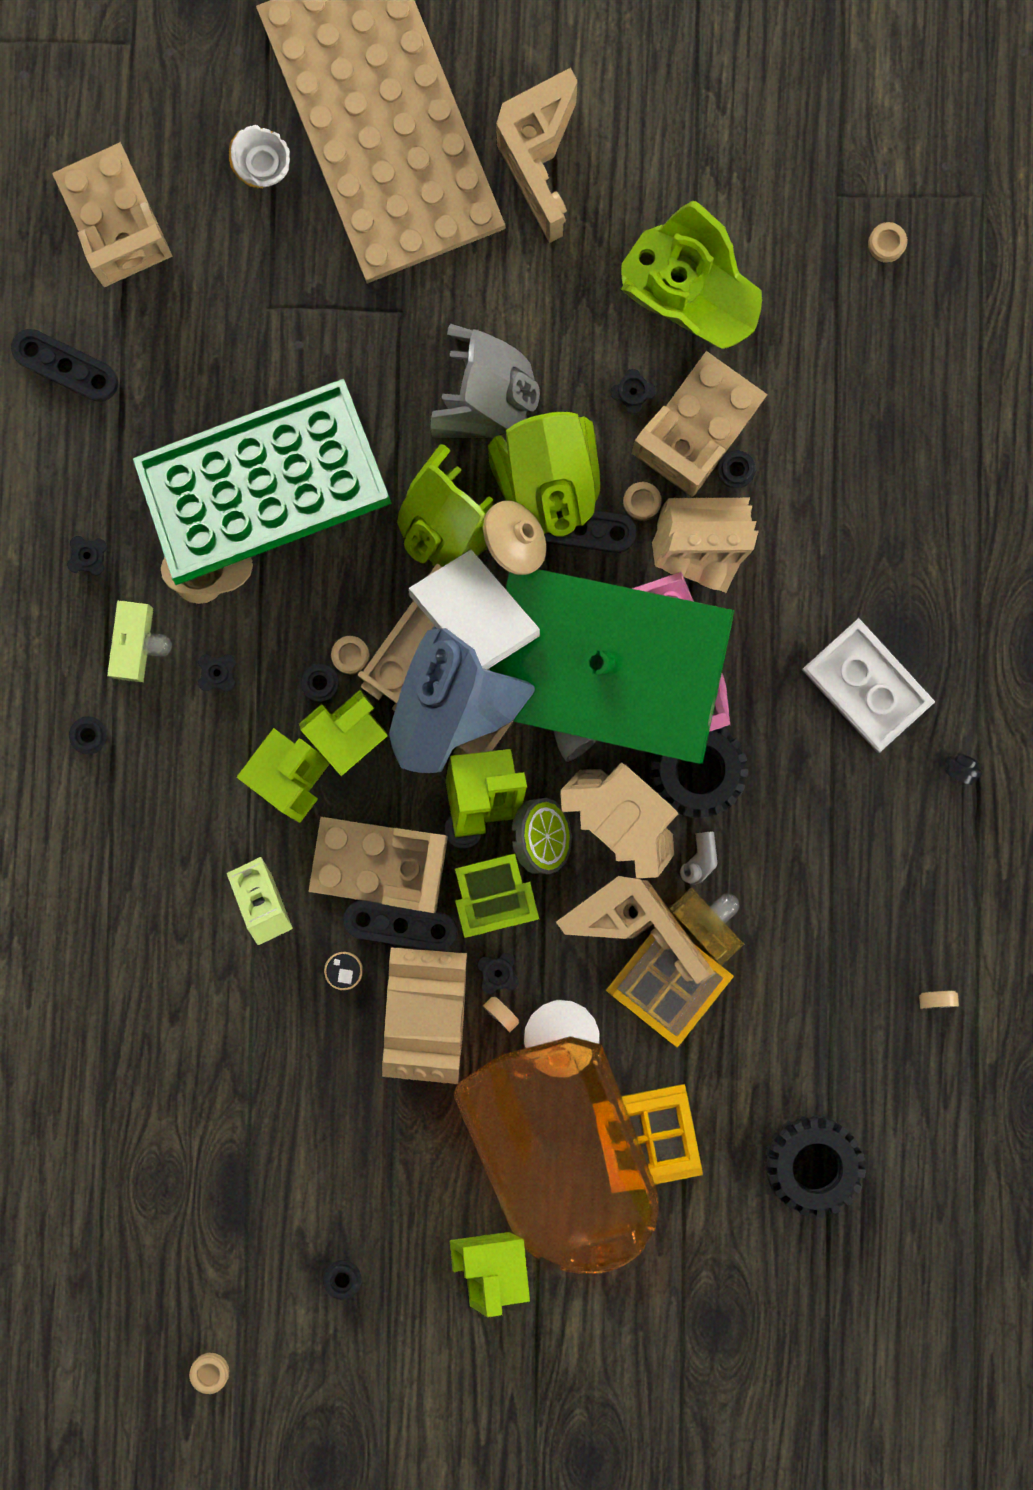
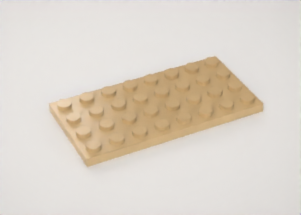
[256,0,506,283]

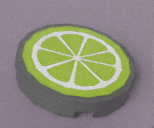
[512,798,572,875]

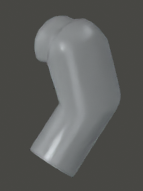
[680,832,717,885]

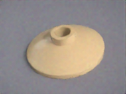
[483,501,546,575]

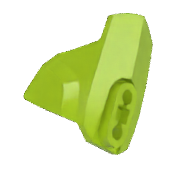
[621,201,762,349]
[488,412,600,536]
[397,444,493,567]

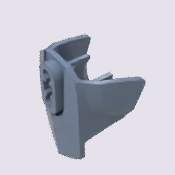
[389,627,535,773]

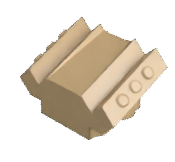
[652,497,758,593]
[561,762,678,879]
[382,948,467,1084]

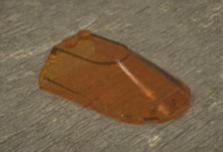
[454,1036,659,1274]

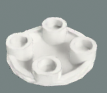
[524,1000,600,1076]

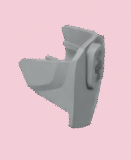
[431,324,540,438]

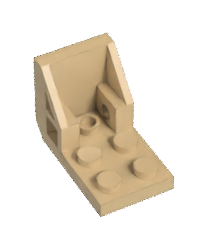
[496,68,578,243]
[52,142,173,287]
[631,351,767,497]
[309,817,448,913]
[556,876,715,984]

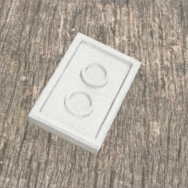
[409,550,540,669]
[802,618,935,753]

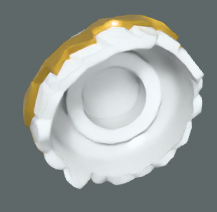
[229,125,290,189]

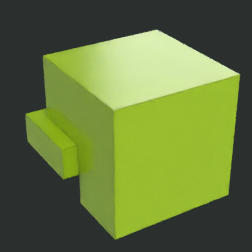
[299,690,388,776]
[237,728,330,823]
[446,749,527,837]
[455,854,539,938]
[450,1232,530,1317]

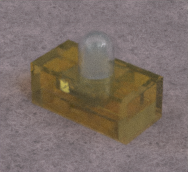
[668,888,744,965]

